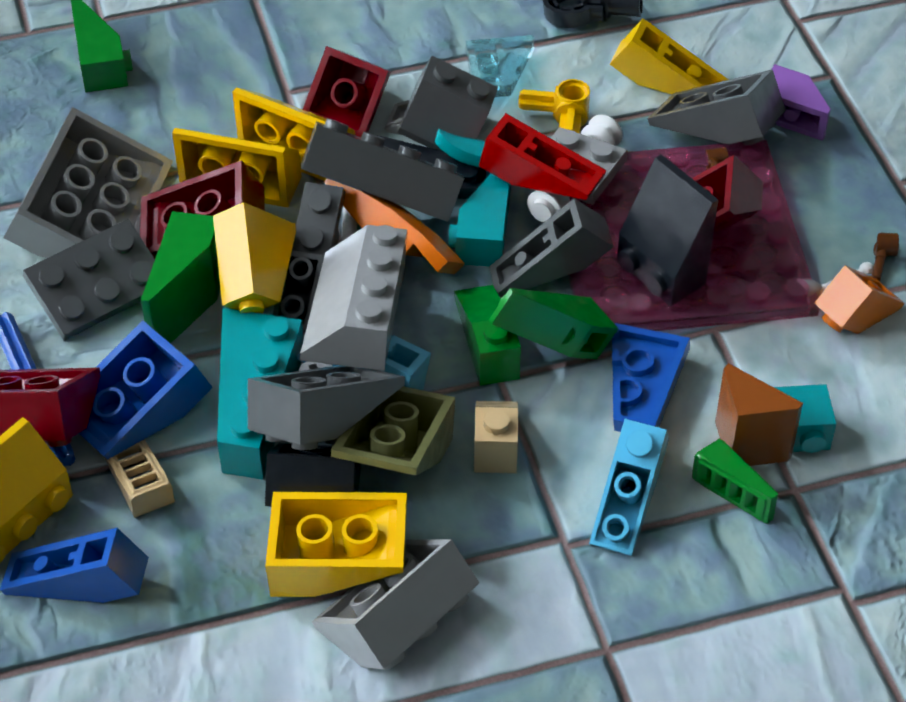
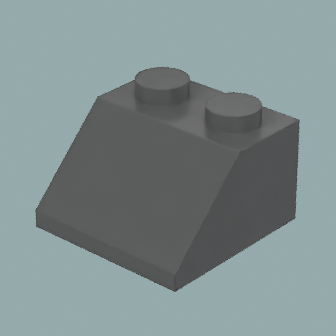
[397,55,498,151]

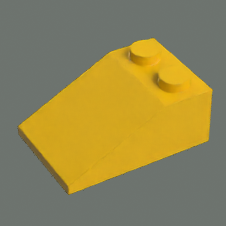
[265,492,407,597]

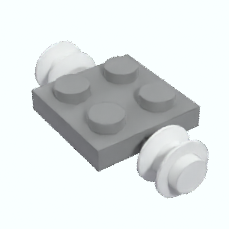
[527,115,627,222]

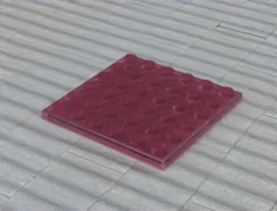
[568,140,820,331]

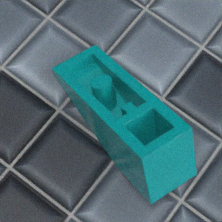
[448,173,511,267]

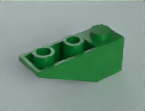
[489,288,619,359]

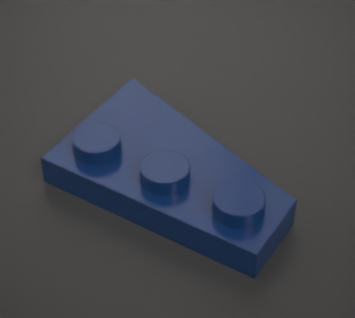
[612,323,690,432]

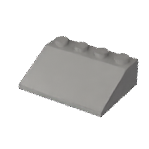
[3,107,173,258]

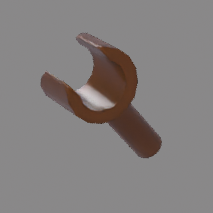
[705,147,729,170]
[871,232,899,281]

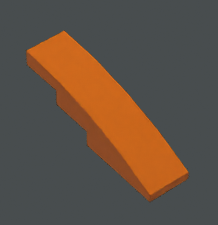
[324,178,465,274]

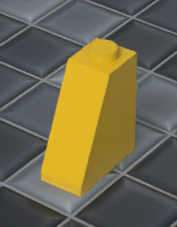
[213,202,296,313]

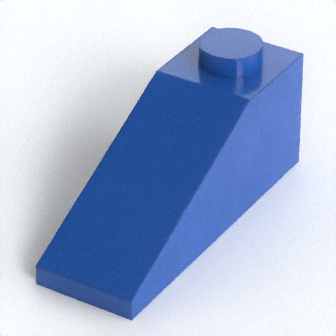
[0,528,149,603]

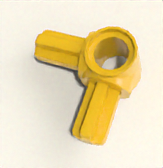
[518,79,590,134]

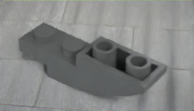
[272,182,345,332]

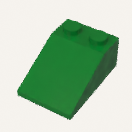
[141,211,220,344]

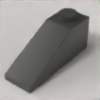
[489,199,614,298]

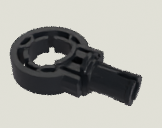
[543,0,643,28]

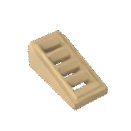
[104,439,175,518]

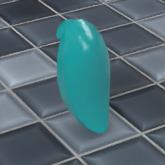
[435,129,485,167]

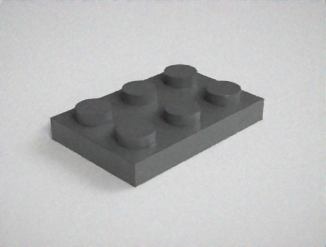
[23,219,155,341]

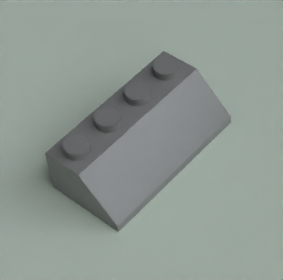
[300,225,407,371]

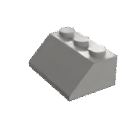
[312,539,479,670]

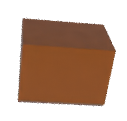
[715,363,803,466]

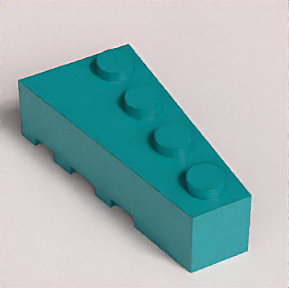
[217,308,304,480]

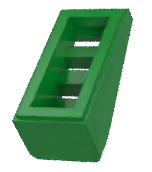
[692,438,778,524]

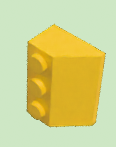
[232,87,355,181]
[172,128,302,208]
[0,417,73,563]

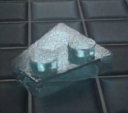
[465,35,534,97]

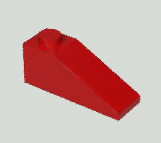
[479,113,606,200]

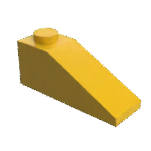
[610,18,729,94]

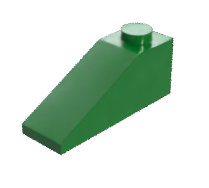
[71,0,133,93]
[454,285,521,386]

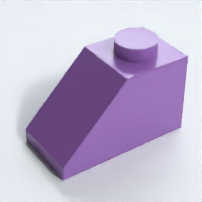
[772,64,831,141]

